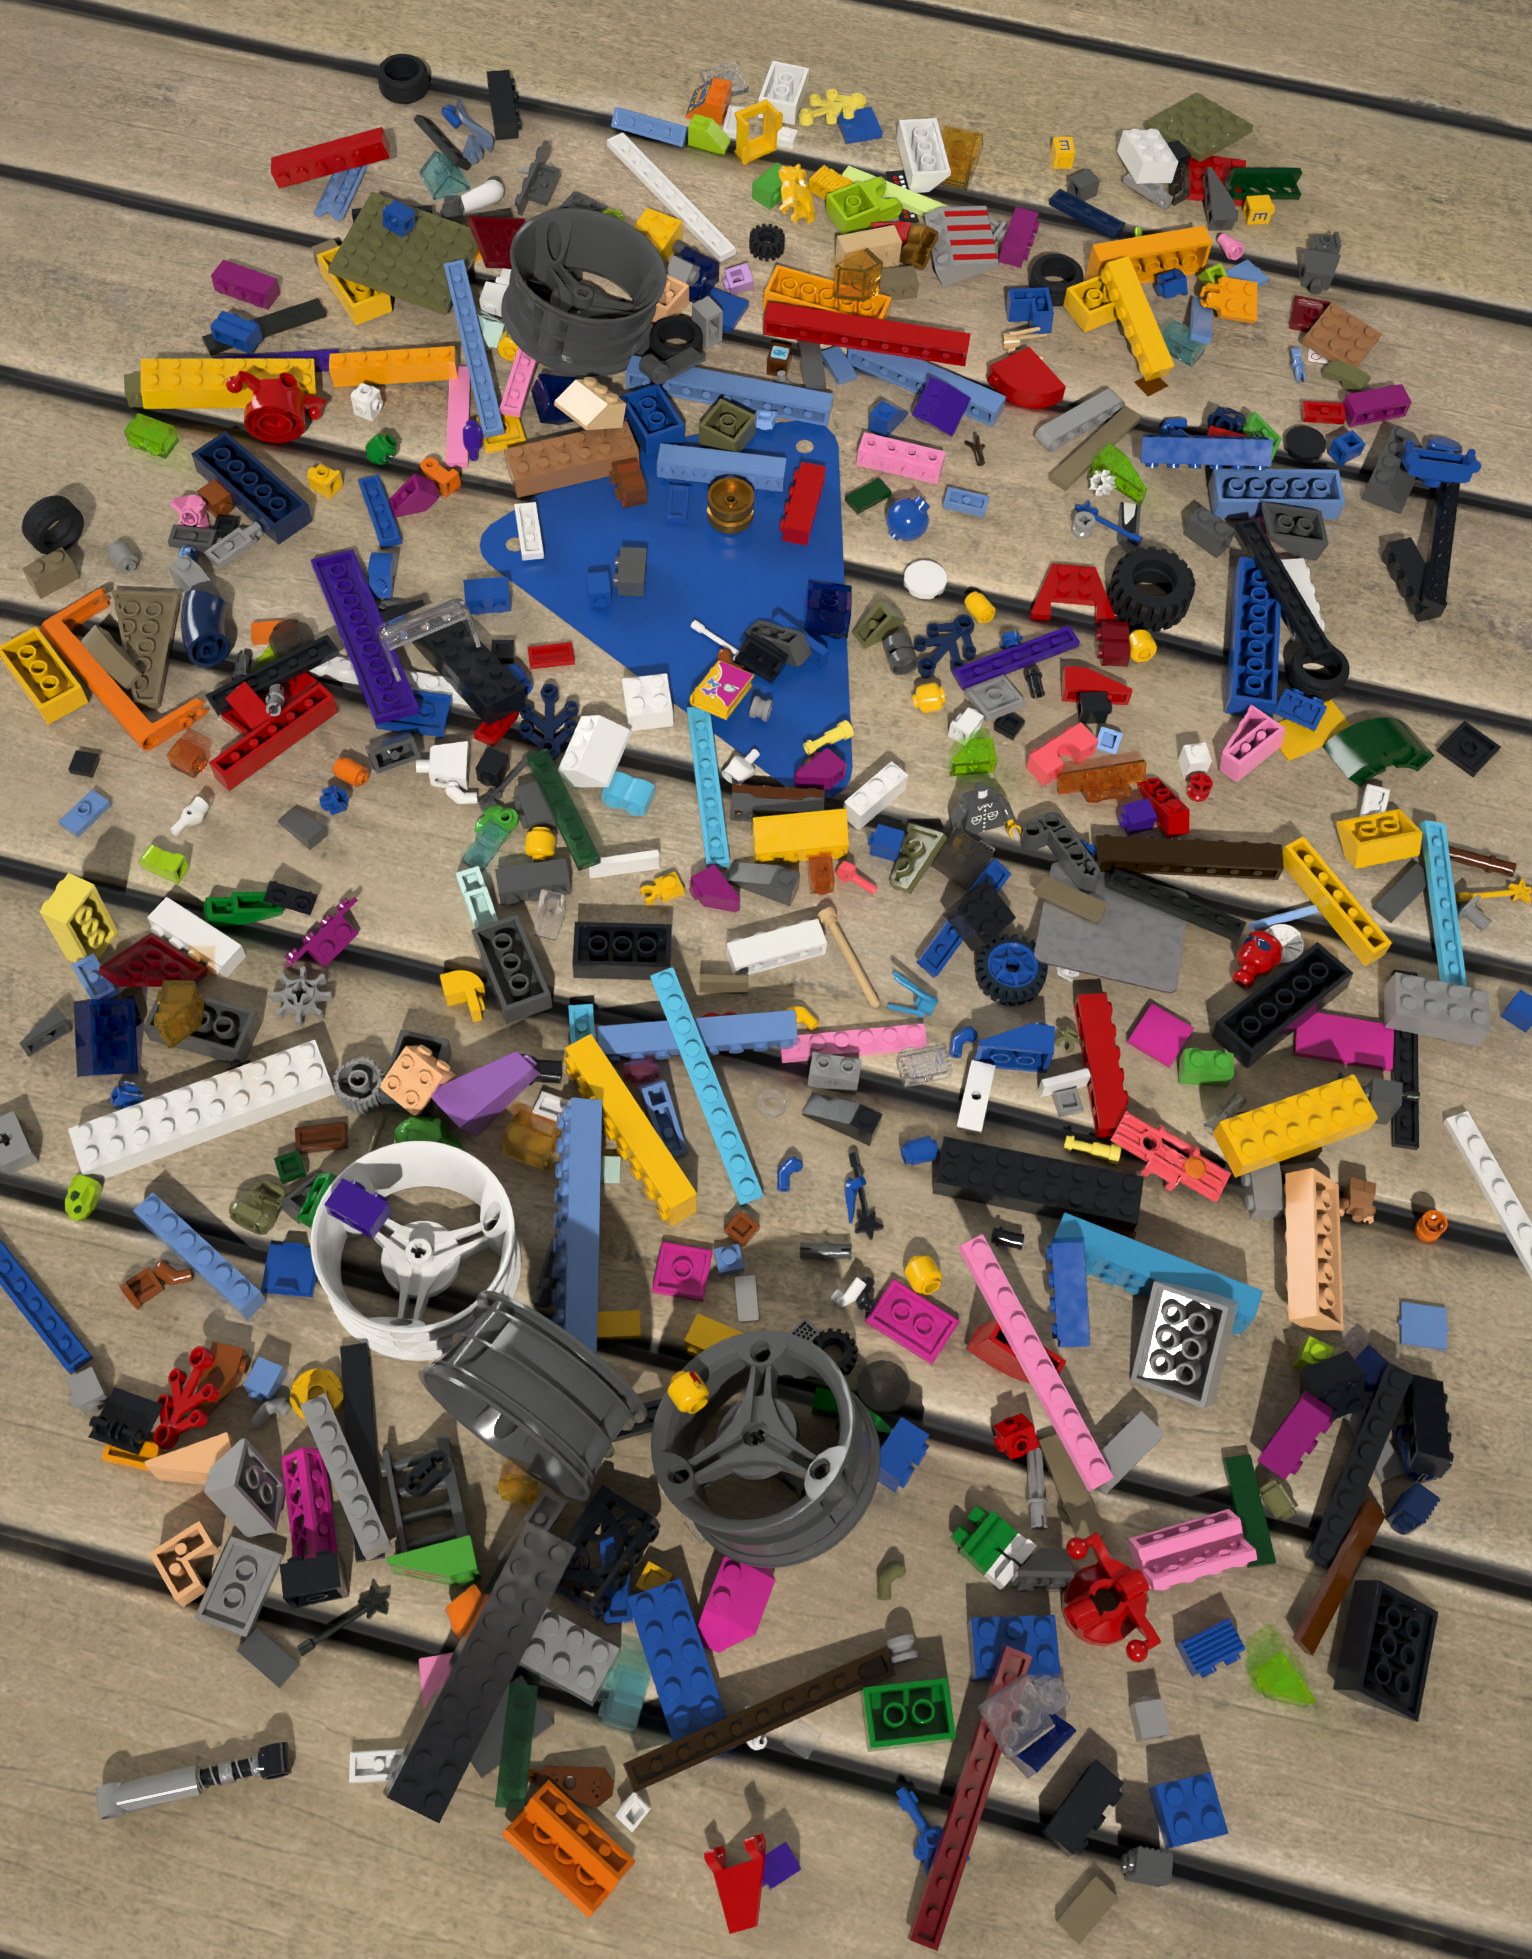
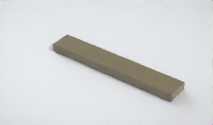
[1049,405,1142,491]

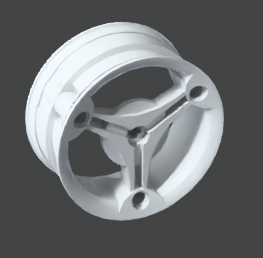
[311,1141,521,1361]

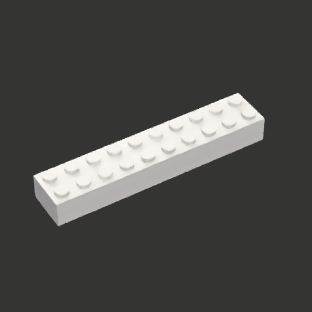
[68,1040,335,1181]

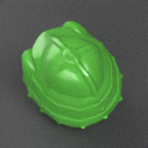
[394,1117,464,1151]

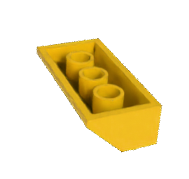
[751,808,849,865]

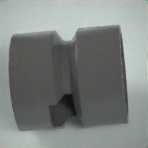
[883,633,919,675]

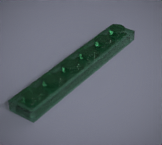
[525,748,601,871]

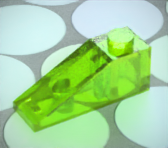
[1091,444,1147,505]

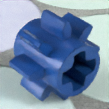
[319,785,349,815]
[111,1081,143,1111]

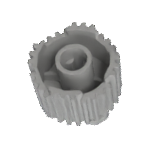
[333,1056,385,1115]

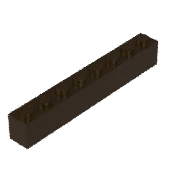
[1093,834,1284,880]

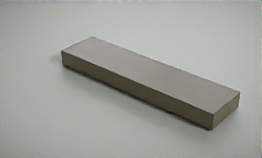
[1038,1434,1105,1539]

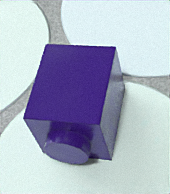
[1118,798,1157,835]
[762,1842,801,1890]

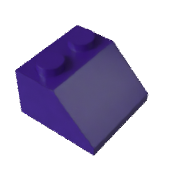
[912,376,971,437]

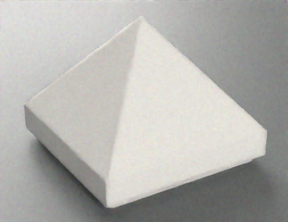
[615,1793,651,1832]

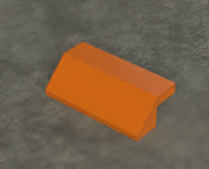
[502,1780,635,1918]

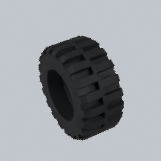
[1107,547,1196,632]

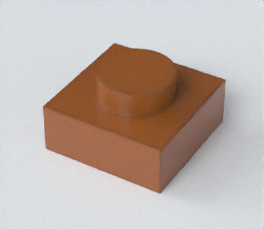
[724,1210,760,1247]

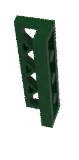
[1225,168,1303,200]

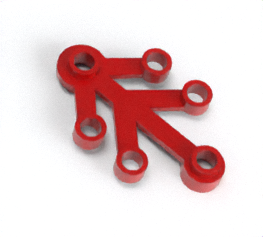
[153,1346,220,1450]

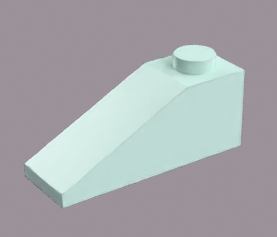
[475,306,504,350]

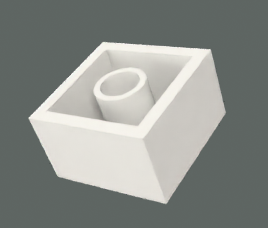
[622,673,674,731]

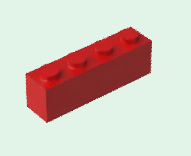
[780,462,826,546]

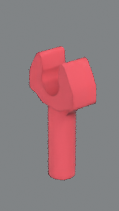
[835,861,877,895]

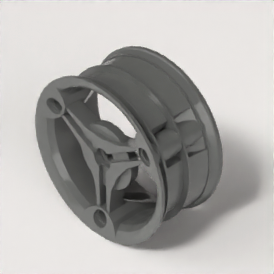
[501,208,667,377]
[418,1290,647,1501]
[651,1331,881,1568]

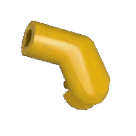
[784,1007,820,1031]

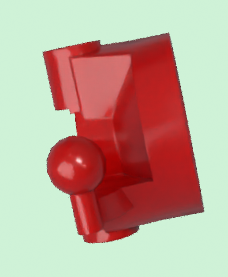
[226,371,326,443]
[1061,1532,1161,1663]

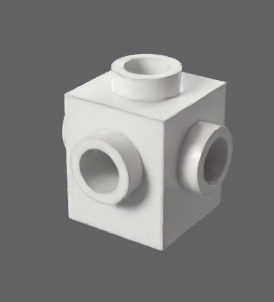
[351,383,383,422]

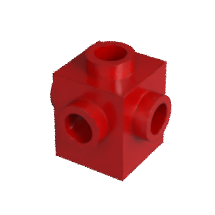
[993,1413,1039,1460]

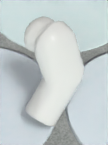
[831,1277,867,1308]

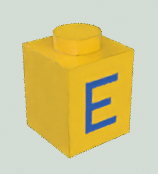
[1050,137,1075,169]
[1242,195,1275,225]

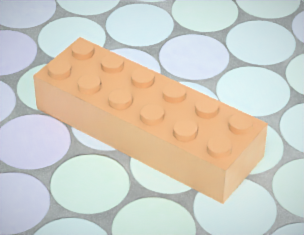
[1284,1168,1344,1335]

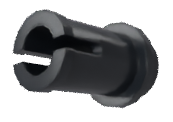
[1025,668,1045,699]
[991,1226,1024,1250]

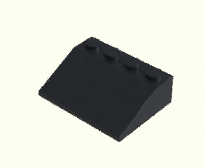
[1333,1580,1438,1722]

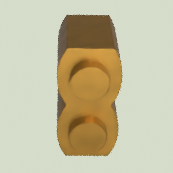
[899,223,938,270]

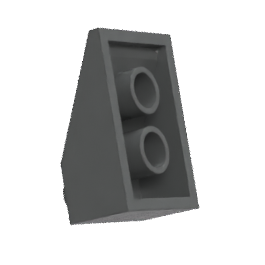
[1261,502,1329,561]

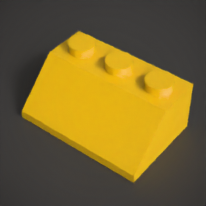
[1336,809,1423,869]

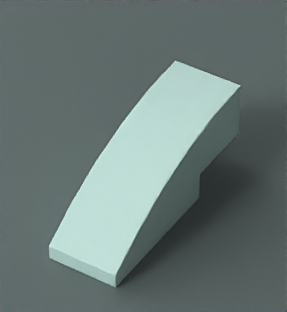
[456,866,498,929]

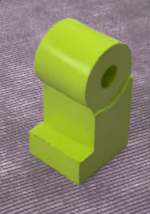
[139,845,190,885]

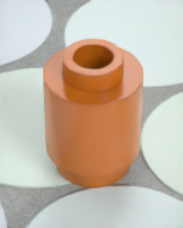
[332,757,369,788]

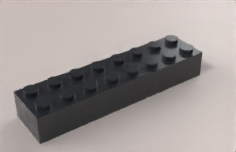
[932,1136,1144,1232]

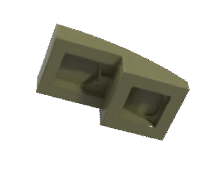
[1323,359,1371,392]

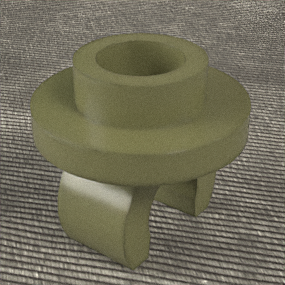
[1055,1027,1081,1053]

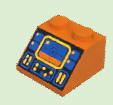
[686,78,732,125]

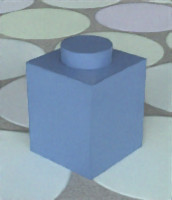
[243,1357,287,1403]

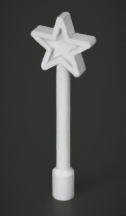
[691,620,745,670]

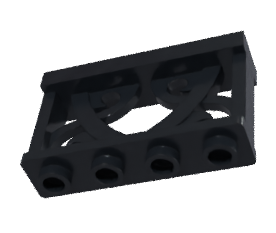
[554,1485,661,1620]

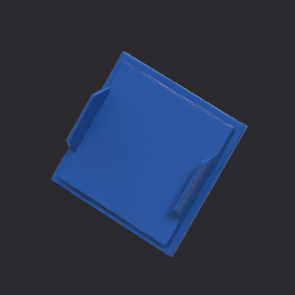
[261,1242,317,1297]

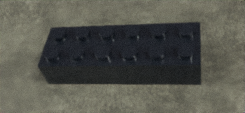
[411,606,525,726]
[1212,942,1353,1068]

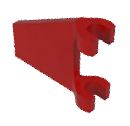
[704,1833,766,1934]

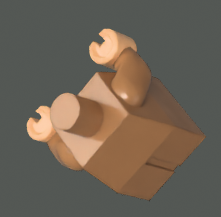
[1339,1177,1376,1224]

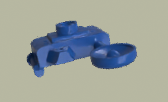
[1401,437,1481,488]

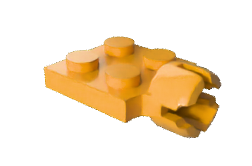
[1200,276,1258,324]

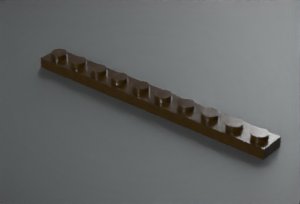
[623,1647,896,1793]

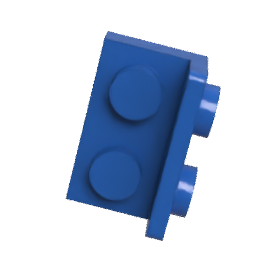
[1273,688,1327,732]

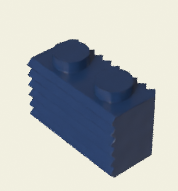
[1385,1483,1440,1535]

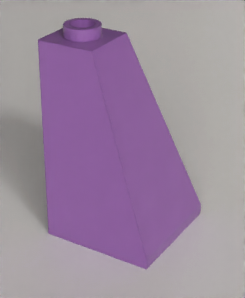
[431,1051,540,1137]

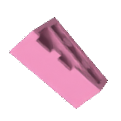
[1219,704,1286,783]

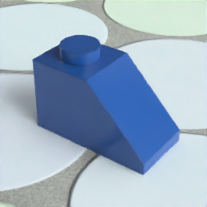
[868,400,909,437]

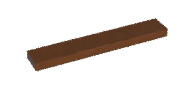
[1293,1499,1386,1656]

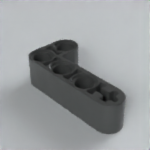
[1020,812,1100,892]

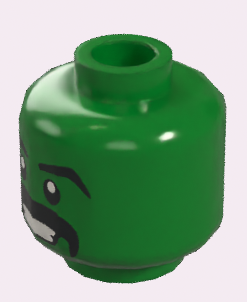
[365,433,397,465]

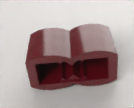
[1095,621,1130,667]

